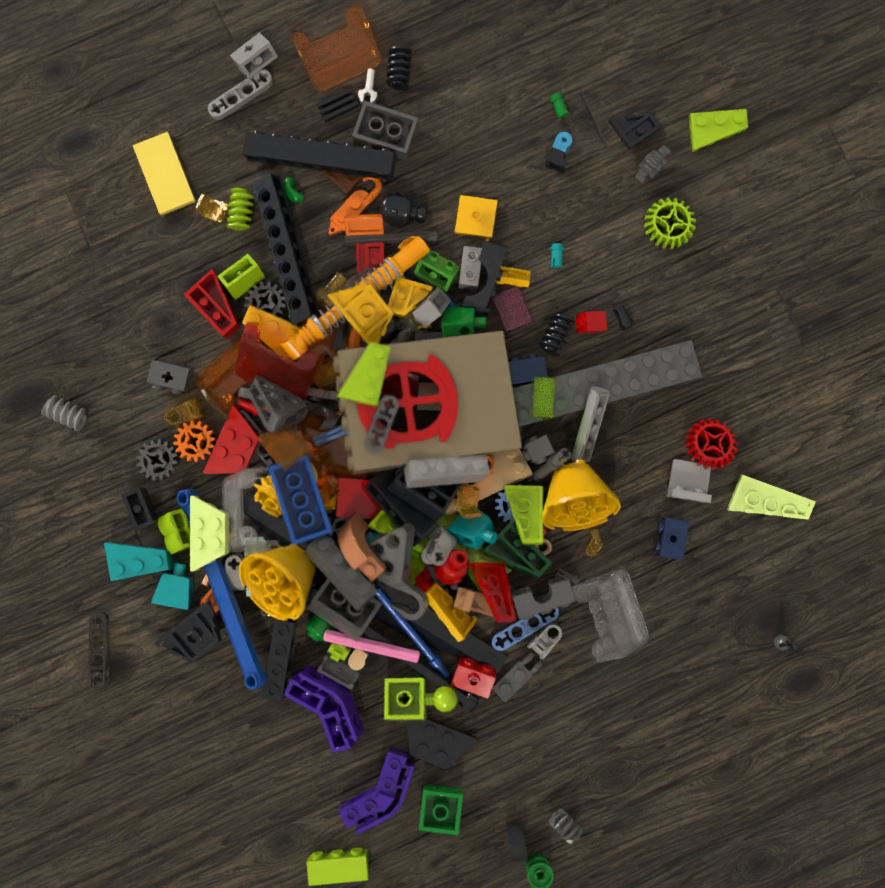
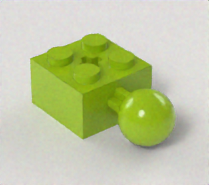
[384,678,458,721]

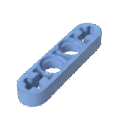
[491,607,559,651]

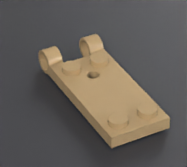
[446,449,532,515]

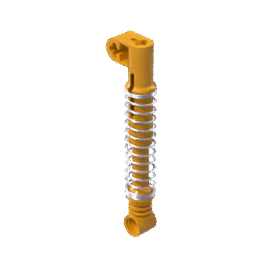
[280,236,430,360]

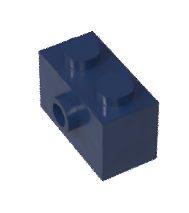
[508,354,548,387]
[654,518,689,560]

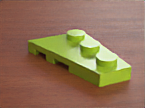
[689,109,748,152]

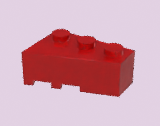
[184,269,241,340]

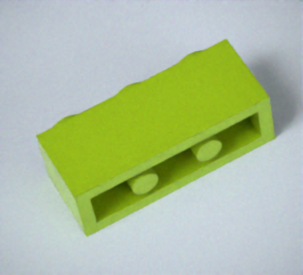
[307,848,369,886]

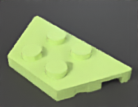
[190,496,229,571]

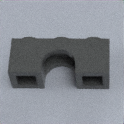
[511,574,576,620]

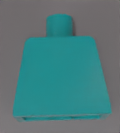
[447,505,497,549]
[151,563,194,610]

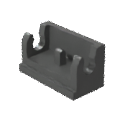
[317,652,362,689]

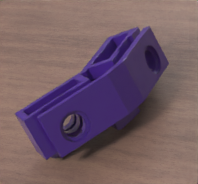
[284,665,365,753]
[338,746,415,835]

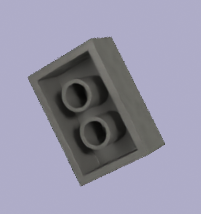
[352,101,419,161]
[308,578,382,642]

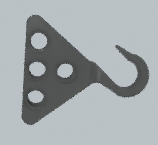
[248,376,339,433]
[368,523,429,620]

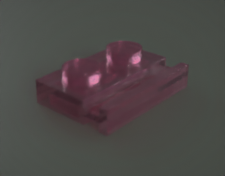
[493,286,532,332]

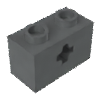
[147,360,194,395]

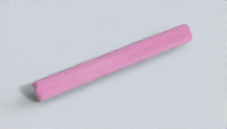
[324,629,420,663]

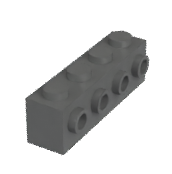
[305,534,378,611]

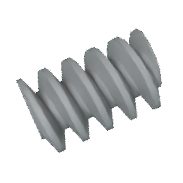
[41,395,87,432]

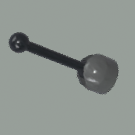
[773,634,800,652]

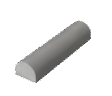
[571,387,610,462]

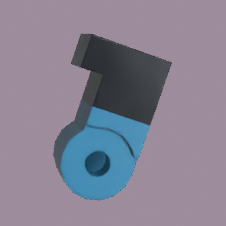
[545,132,572,173]

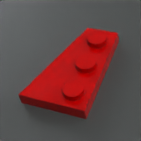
[470,562,516,622]

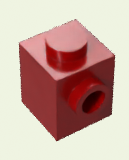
[575,311,607,334]

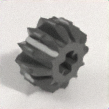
[549,809,583,844]

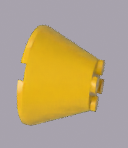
[542,460,621,531]
[239,543,315,621]

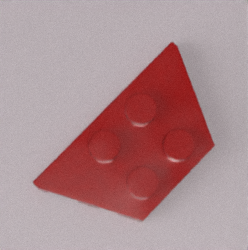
[203,406,261,474]

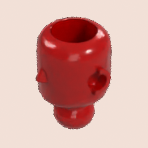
[434,549,470,586]

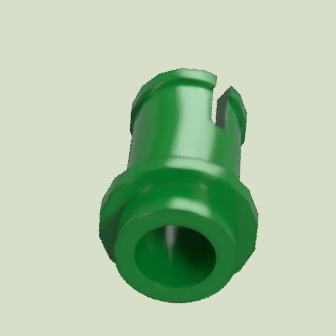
[550,92,569,119]

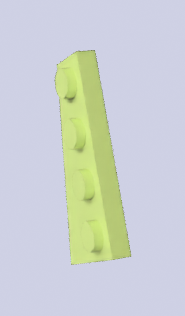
[727,474,815,520]

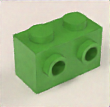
[414,250,461,292]

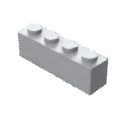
[404,455,490,488]

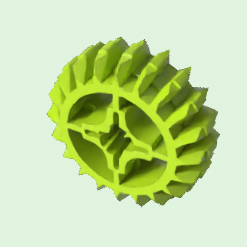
[644,197,696,249]

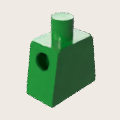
[441,306,487,338]

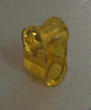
[164,399,204,427]

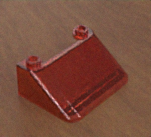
[235,321,325,401]

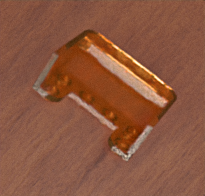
[257,429,340,505]

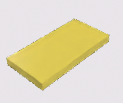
[133,132,196,215]

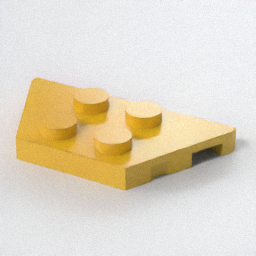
[327,283,394,345]

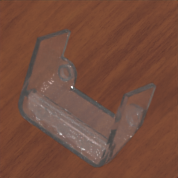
[222,467,283,552]

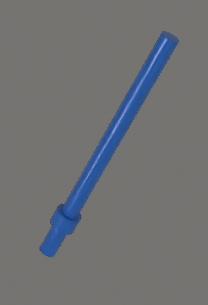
[375,587,450,678]

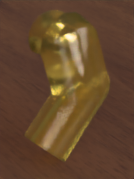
[585,529,603,557]

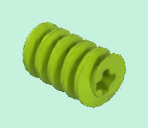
[226,188,254,231]

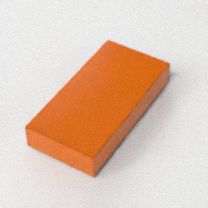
[344,214,384,236]

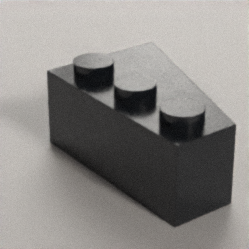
[387,466,462,522]

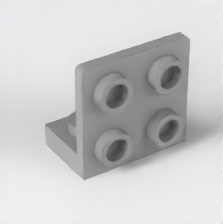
[667,459,712,503]

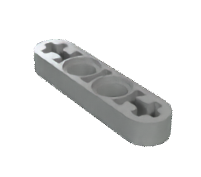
[208,70,273,120]

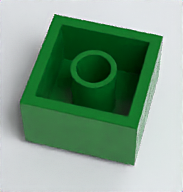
[419,784,463,835]

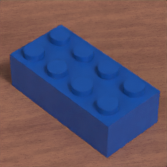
[267,454,332,545]

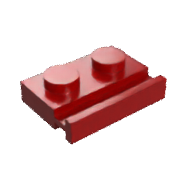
[356,242,385,283]

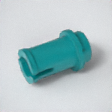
[550,243,565,268]

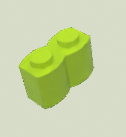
[158,509,190,554]

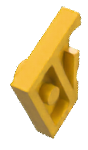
[388,278,433,319]

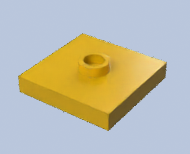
[455,195,497,239]

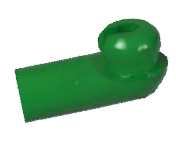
[284,177,304,203]

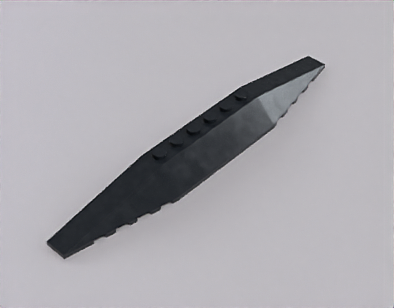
[239,492,508,673]

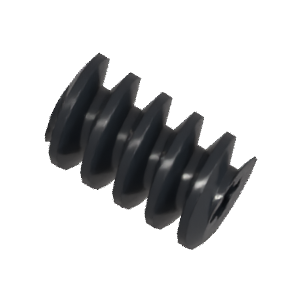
[386,46,412,91]
[539,314,575,356]

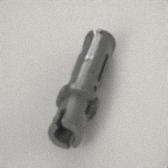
[527,448,571,486]

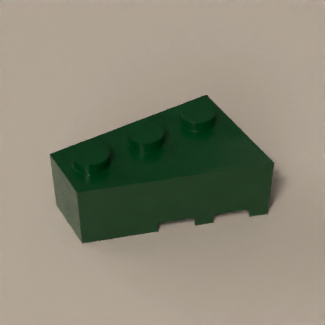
[480,522,552,578]

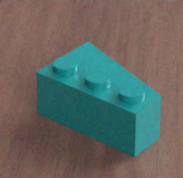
[104,542,174,581]

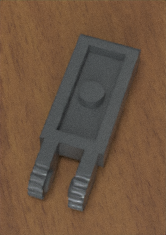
[492,652,543,702]

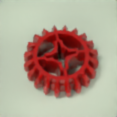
[685,418,738,470]

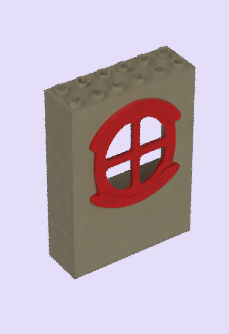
[333,331,522,475]

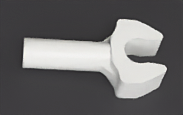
[358,69,378,104]

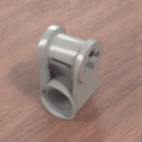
[421,527,457,566]
[225,553,246,591]
[527,622,562,660]

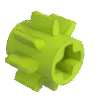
[327,643,351,662]

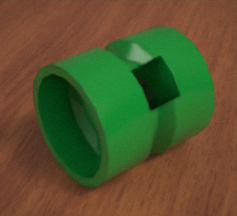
[526,854,553,888]

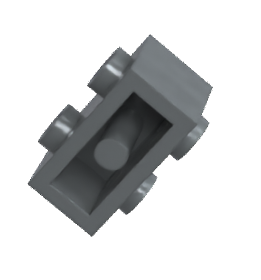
[521,435,554,466]

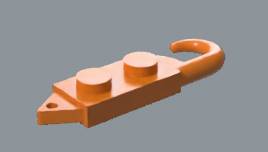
[329,177,382,235]

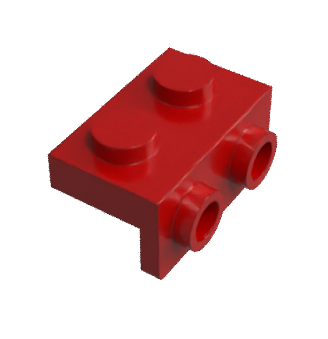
[380,372,420,399]

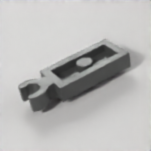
[286,384,339,402]

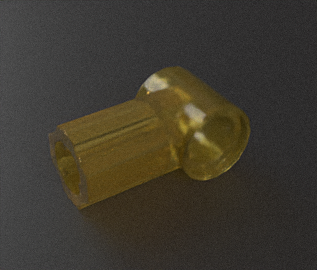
[315,272,351,311]

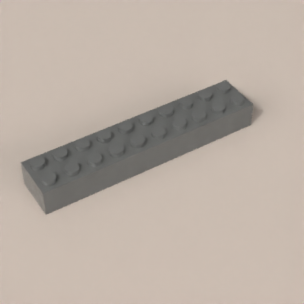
[512,340,702,428]

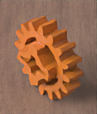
[173,420,217,462]

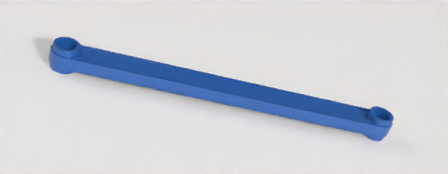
[177,489,267,690]

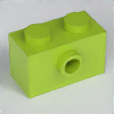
[217,254,265,300]

